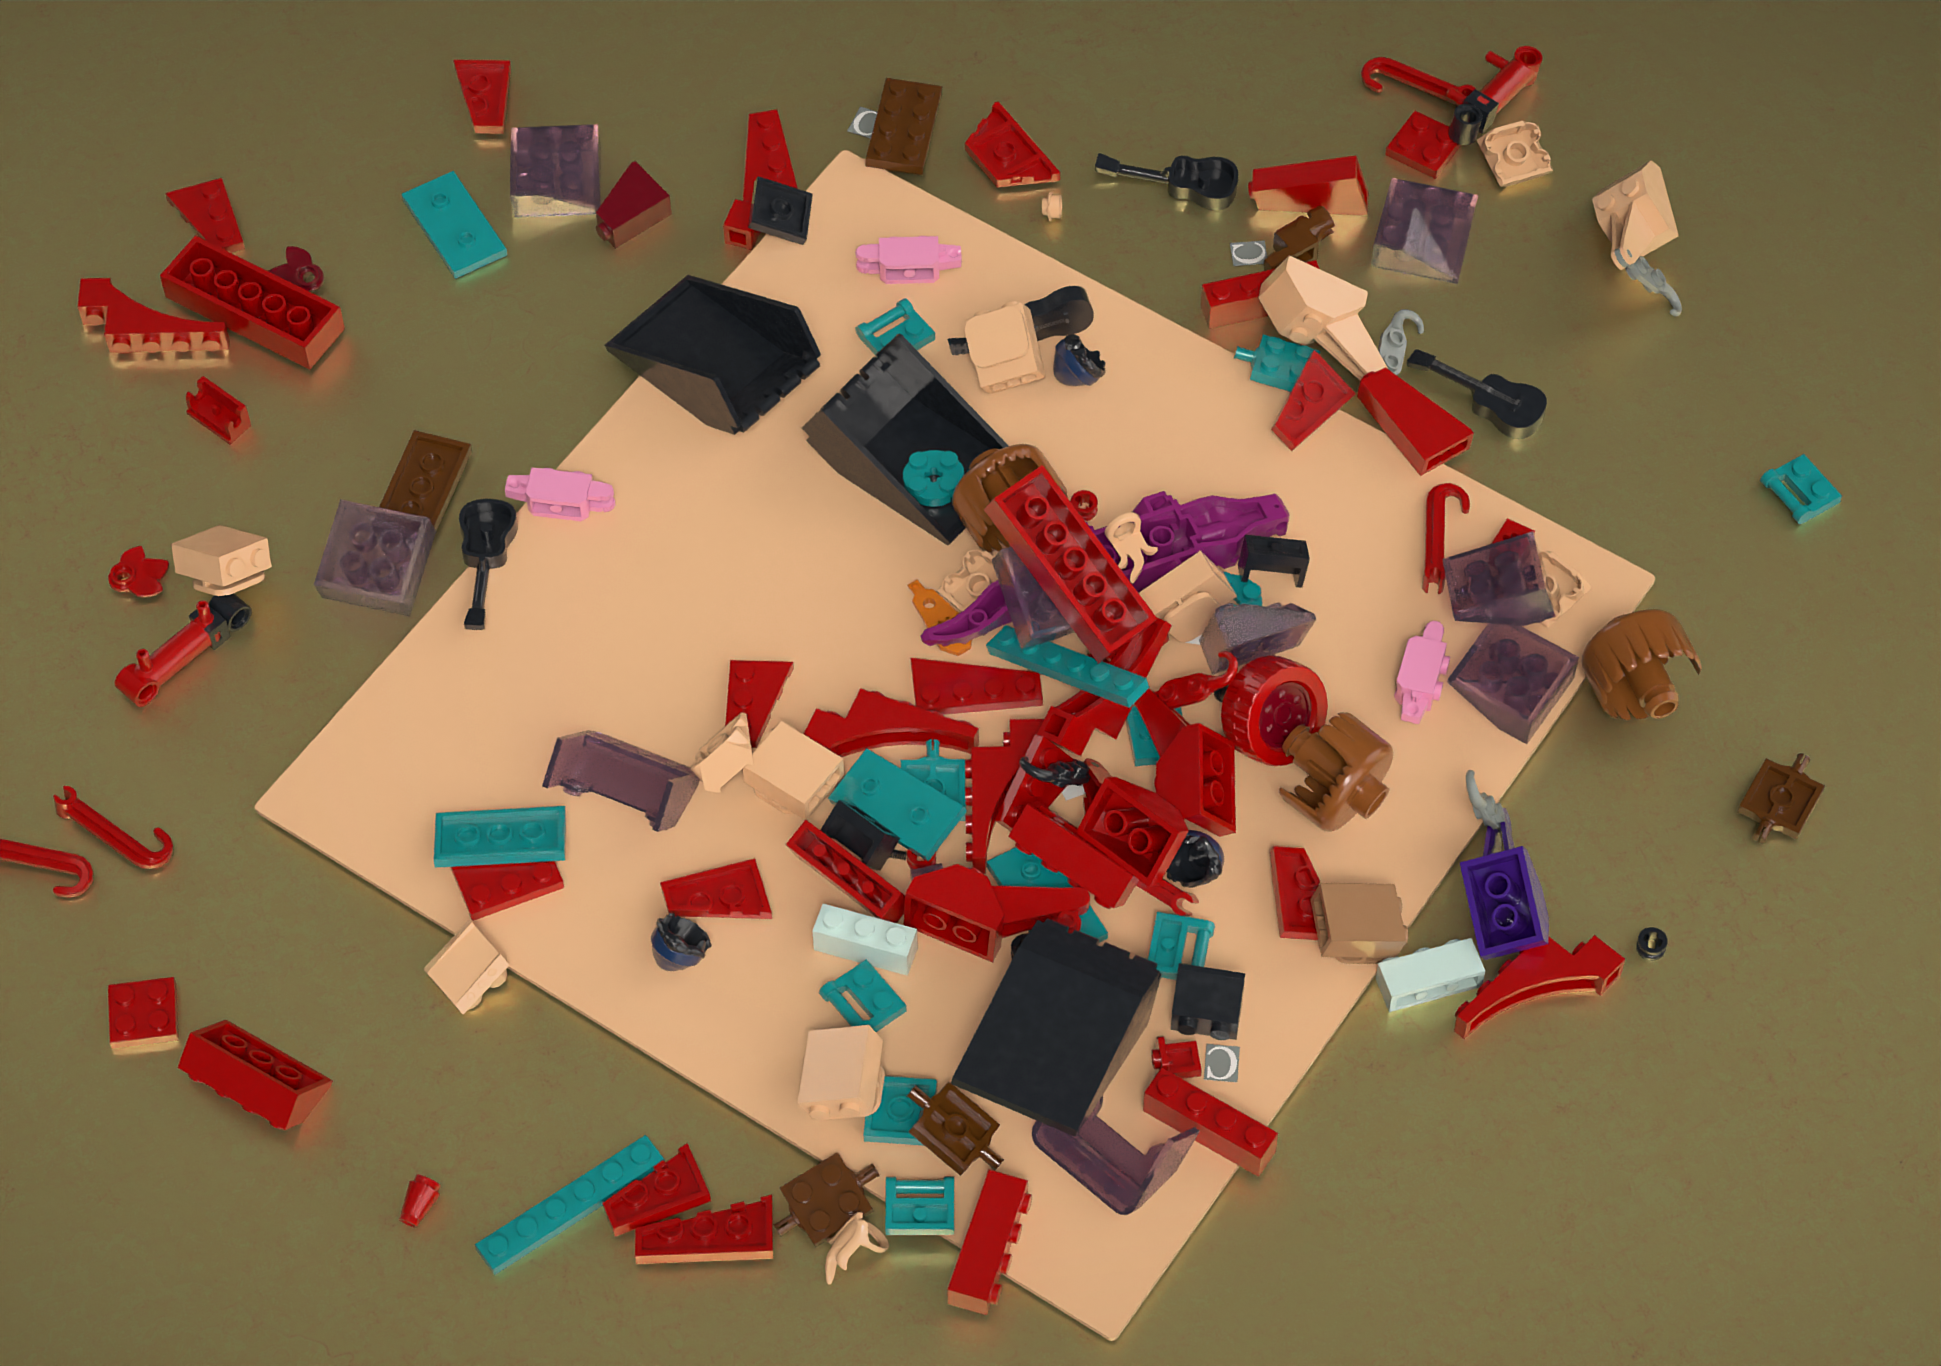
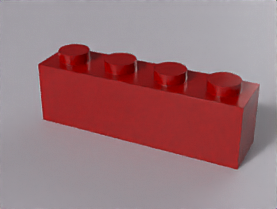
[1201,260,1320,329]
[1008,801,1139,909]
[785,820,905,923]
[1143,1068,1278,1177]
[947,1170,1032,1315]

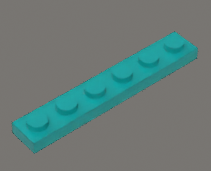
[986,625,1149,708]
[475,1135,665,1275]

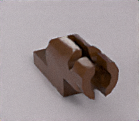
[1264,205,1335,271]

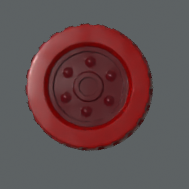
[1214,655,1328,766]

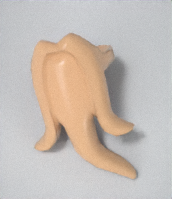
[1105,512,1158,584]
[825,1212,889,1285]

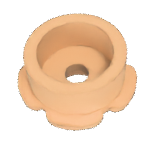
[1042,192,1062,221]

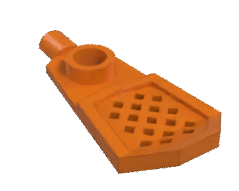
[907,579,973,656]

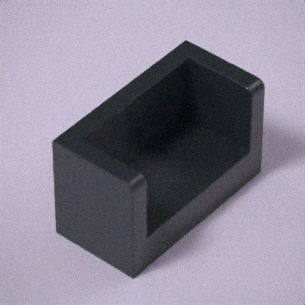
[1238,535,1310,588]
[821,800,900,871]

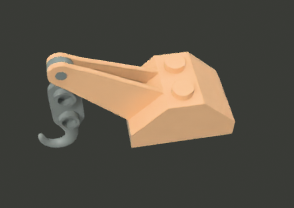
[1592,160,1682,317]
[1258,255,1424,380]

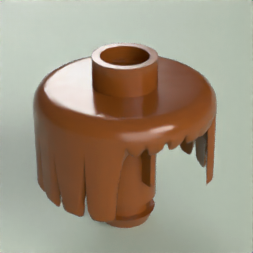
[952,444,1068,552]
[1581,609,1702,720]
[1279,712,1393,832]

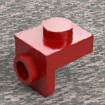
[1151,1036,1202,1079]

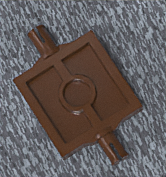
[1738,753,1825,844]
[907,1082,1004,1176]
[773,1152,880,1248]

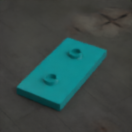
[401,171,507,279]
[828,748,967,861]
[434,806,566,868]
[987,848,1108,943]

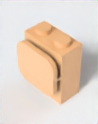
[965,301,1046,394]
[171,525,272,596]
[1139,551,1237,642]
[743,721,844,820]
[798,1025,885,1120]

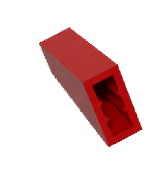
[1248,155,1369,216]
[1357,367,1474,476]

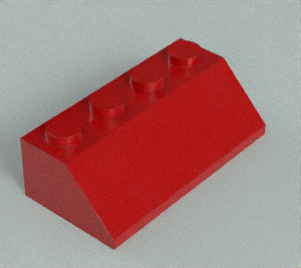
[177,1019,333,1130]

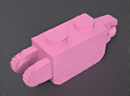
[855,236,962,284]
[505,467,615,521]
[1394,620,1450,724]

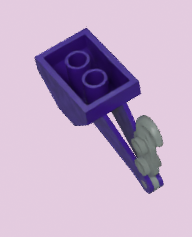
[1460,770,1549,960]

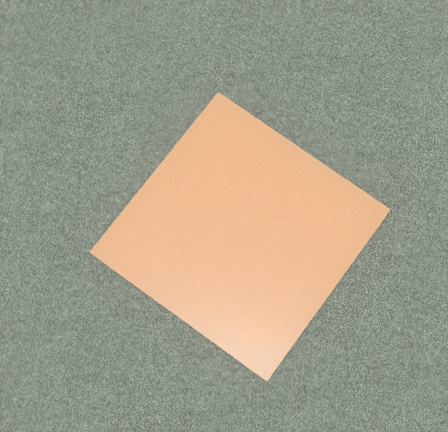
[255,150,1655,1341]

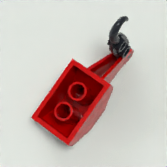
[1019,756,1189,887]

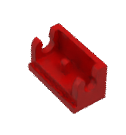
[186,376,251,445]

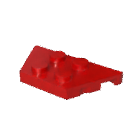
[965,101,1061,188]

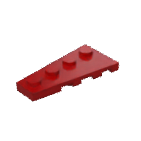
[743,109,798,202]
[910,657,1043,715]
[635,1194,773,1264]

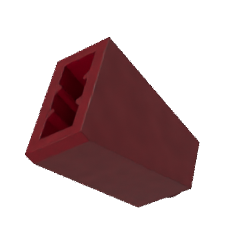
[596,160,672,249]

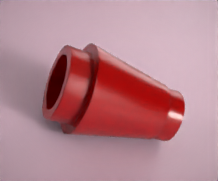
[399,1174,441,1228]

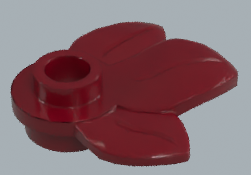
[268,246,324,292]

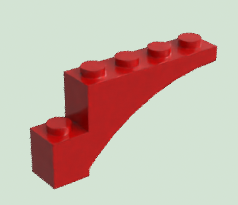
[77,278,230,353]
[1037,618,1172,756]
[804,688,979,757]
[965,719,1044,874]
[1454,935,1625,1039]

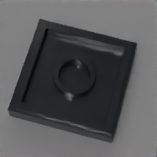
[748,176,813,245]

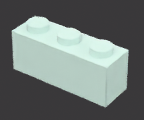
[812,904,918,976]
[1376,938,1485,1012]

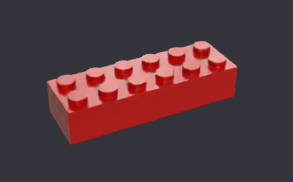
[160,235,345,370]
[984,465,1157,664]

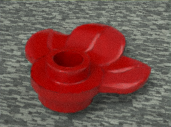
[108,546,169,597]

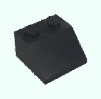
[1171,963,1245,1040]

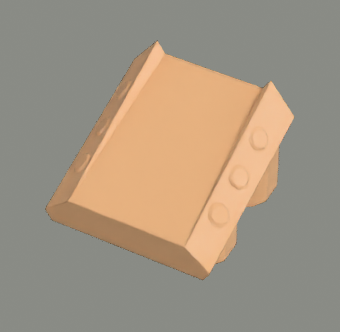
[1477,120,1553,187]
[936,549,1012,612]
[1502,550,1592,628]
[690,712,753,793]
[423,920,509,1015]

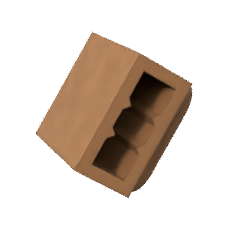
[1310,883,1408,964]

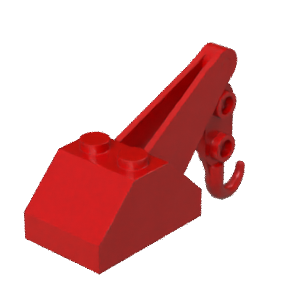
[1134,651,1238,837]
[903,864,1090,963]

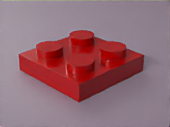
[1385,110,1461,179]
[108,977,179,1049]

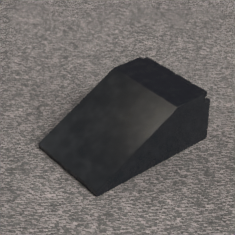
[605,275,821,435]
[802,333,1009,546]
[951,918,1162,1137]

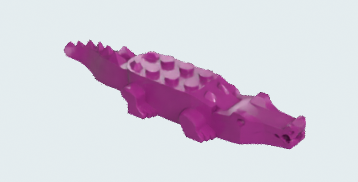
[920,491,1290,647]

